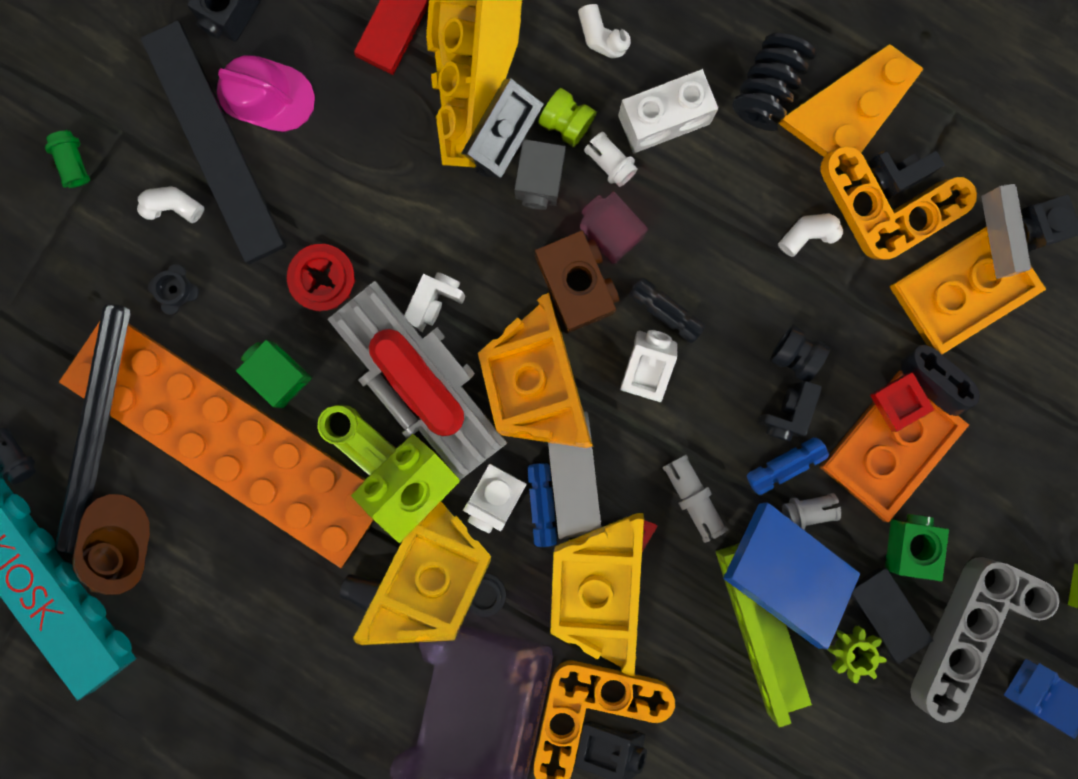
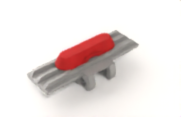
[327,281,507,480]

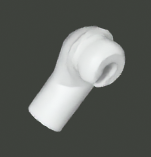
[578,4,631,58]
[778,213,843,257]

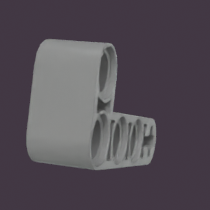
[910,557,1059,723]

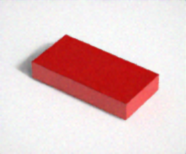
[354,0,429,75]

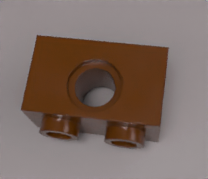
[535,230,619,334]

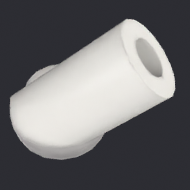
[137,186,204,223]

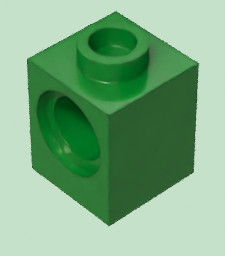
[236,340,312,408]
[885,514,949,582]

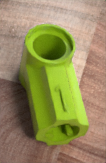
[317,405,397,476]

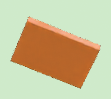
[819,371,969,522]

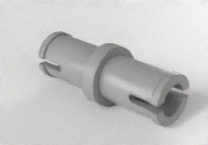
[662,455,728,543]

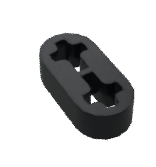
[901,345,980,416]

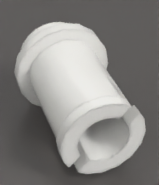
[584,132,637,187]

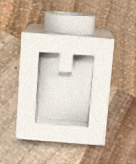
[404,272,466,332]
[621,330,677,402]
[463,464,527,533]

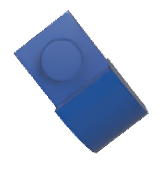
[1004,659,1078,740]

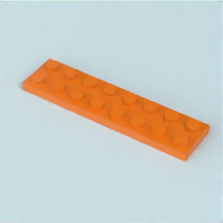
[59,322,374,568]

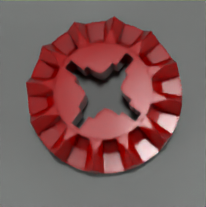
[287,244,356,312]

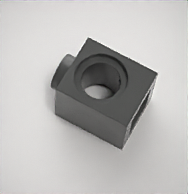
[515,139,566,210]

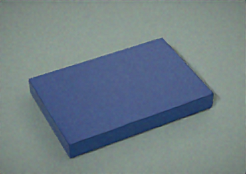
[723,503,860,649]

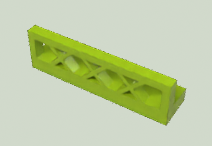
[715,543,812,727]

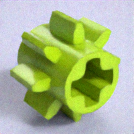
[827,625,886,684]

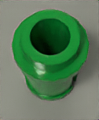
[45,130,91,188]

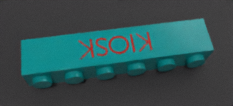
[0,468,137,701]

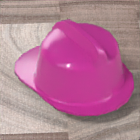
[217,55,315,132]

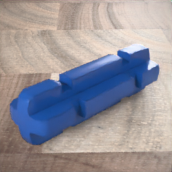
[747,438,829,495]
[528,463,557,547]

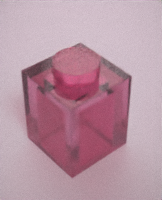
[580,191,648,265]

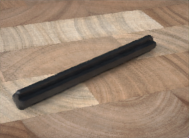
[55,304,130,554]

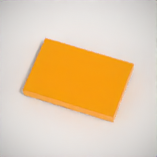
[889,226,1046,354]

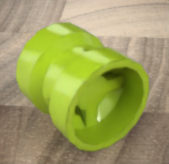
[538,88,596,147]

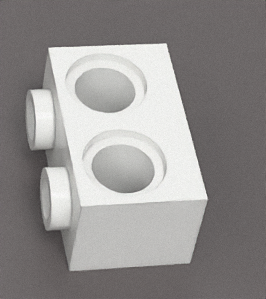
[618,69,718,154]

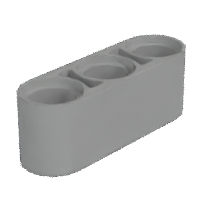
[548,411,601,539]

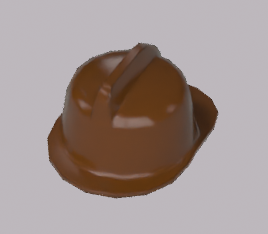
[72,494,150,595]

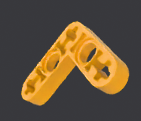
[821,146,977,260]
[534,661,675,779]

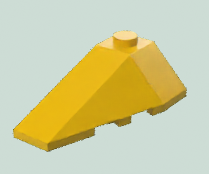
[426,0,522,168]

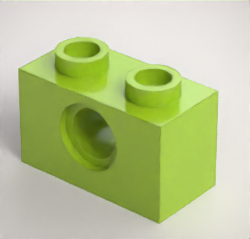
[351,434,460,543]

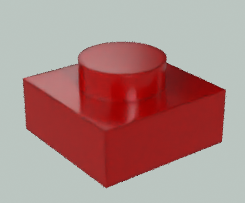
[870,372,934,432]

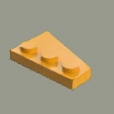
[778,44,923,172]

